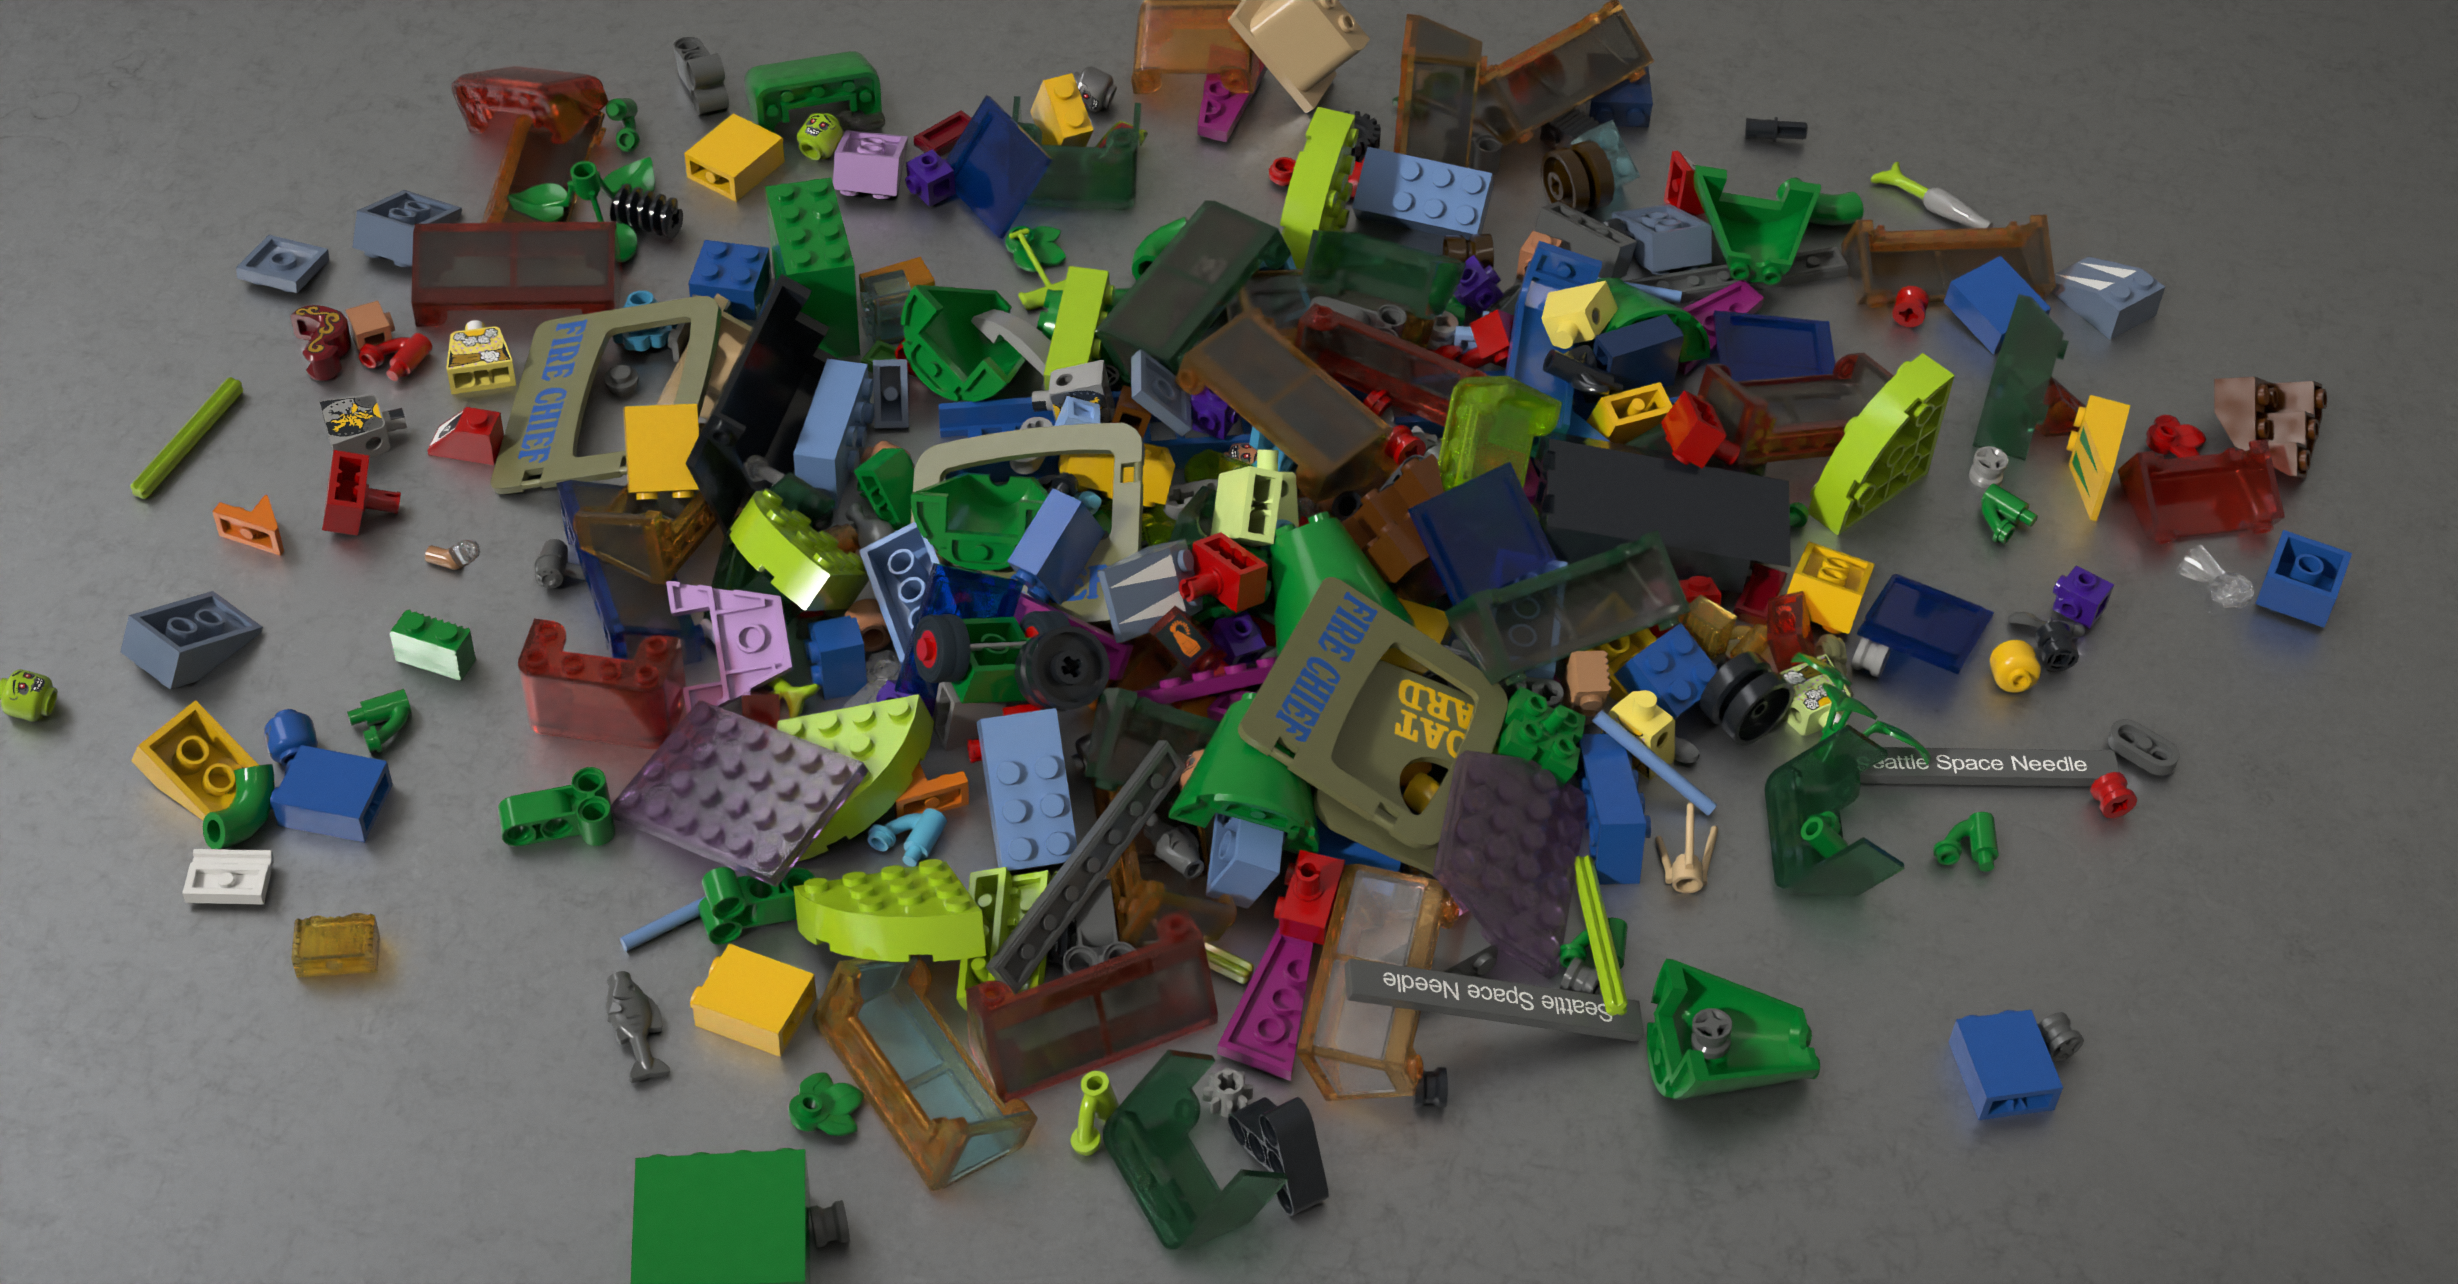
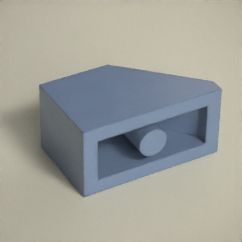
[873,359,909,428]

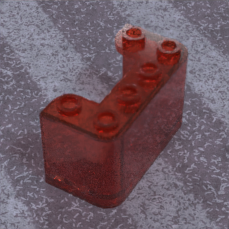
[518,618,686,749]

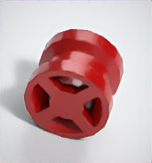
[1892,286,1929,327]
[1381,425,1426,466]
[2090,772,2137,818]

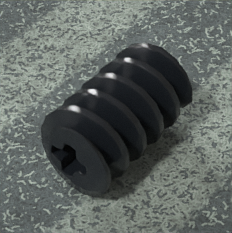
[610,183,683,239]

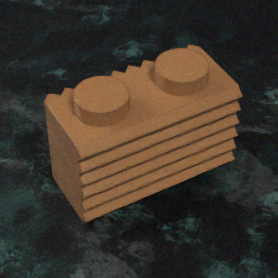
[1561,651,1612,725]

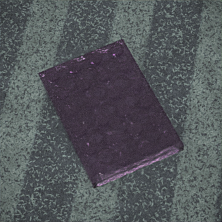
[610,700,869,887]

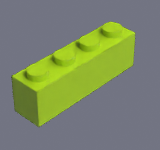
[1043,266,1115,390]

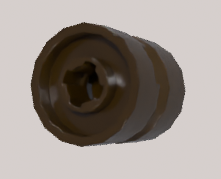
[1442,234,1494,277]

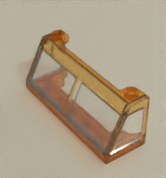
[1296,864,1459,1101]

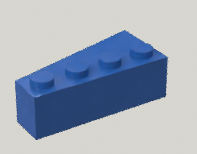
[1576,734,1651,885]

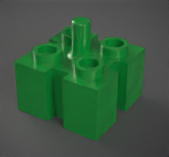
[1490,686,1586,795]

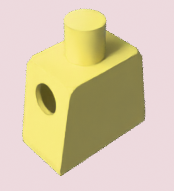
[1542,280,1618,349]

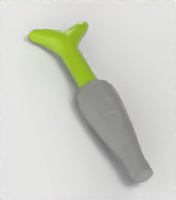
[1871,161,1993,234]

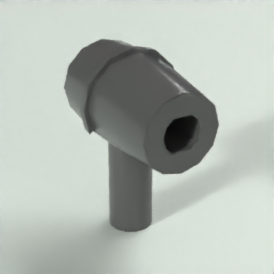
[534,539,597,589]

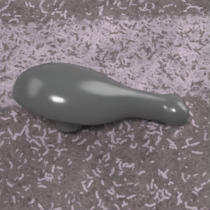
[845,502,895,549]

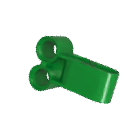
[498,767,616,846]
[698,867,816,945]

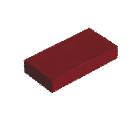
[913,110,982,157]
[1732,562,1788,629]

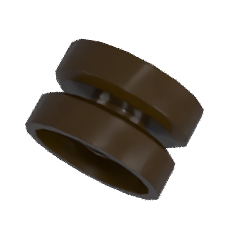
[1540,140,1615,214]

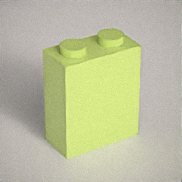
[1211,466,1283,547]

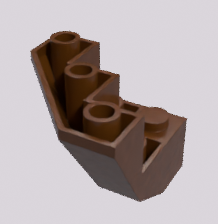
[2214,377,2327,479]
[1341,454,1449,583]

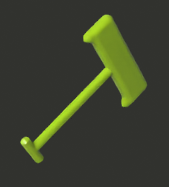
[1009,228,1066,311]

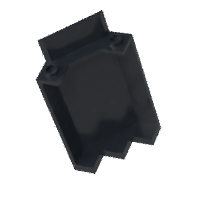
[685,274,840,536]
[1532,430,1791,594]

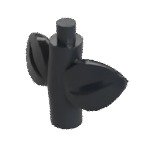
[1543,345,1623,396]

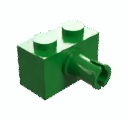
[854,448,914,530]

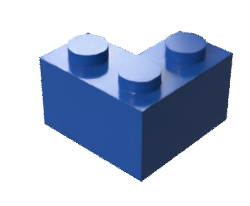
[803,615,868,701]

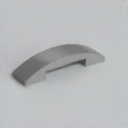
[971,309,1051,391]

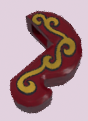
[290,305,351,381]

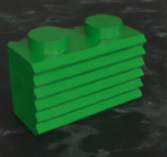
[389,609,476,681]

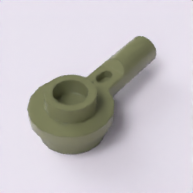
[1814,634,1854,697]

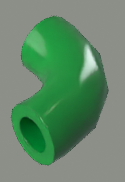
[1776,177,1864,226]
[1131,217,1196,284]
[203,764,274,849]

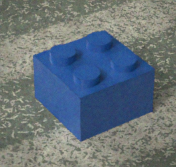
[688,240,772,321]
[2255,530,2352,628]
[1614,623,1718,720]

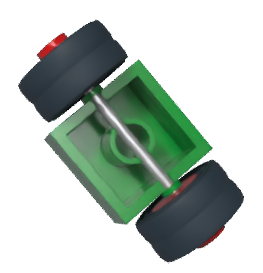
[914,611,1071,704]

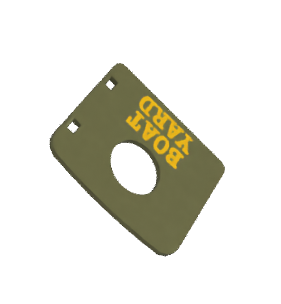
[1313,659,1560,905]

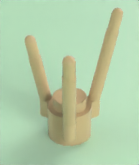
[1655,803,1718,893]

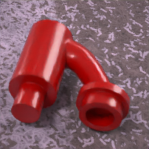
[359,333,433,381]

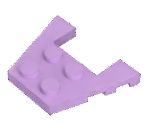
[666,581,794,723]

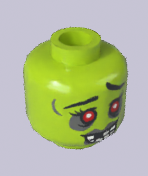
[797,113,844,160]
[0,669,58,722]

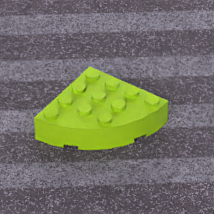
[1274,107,1359,290]
[1808,353,1955,536]
[730,489,870,611]
[764,694,934,866]
[793,859,986,962]

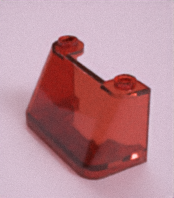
[451,66,609,145]
[2117,439,2285,545]

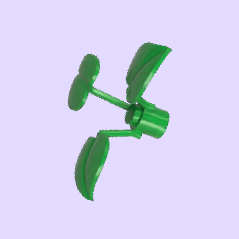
[508,157,656,264]
[1791,652,1931,767]

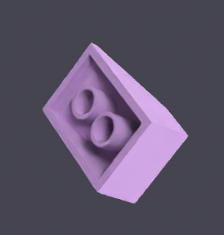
[833,130,908,199]

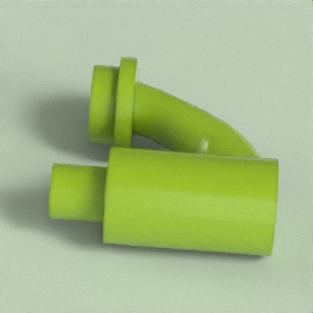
[1070,1071,1119,1156]

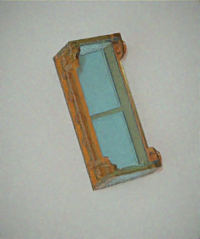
[811,955,1038,1191]

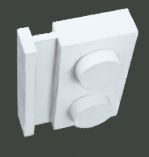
[182,849,274,904]

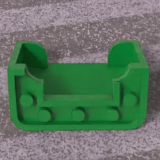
[744,51,882,133]

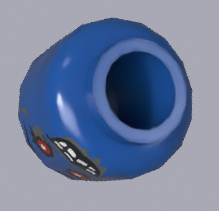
[264,709,318,767]

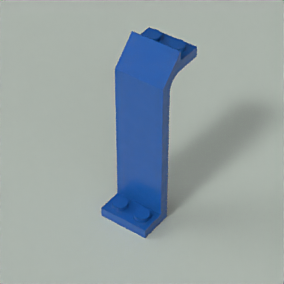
[1488,241,1602,458]

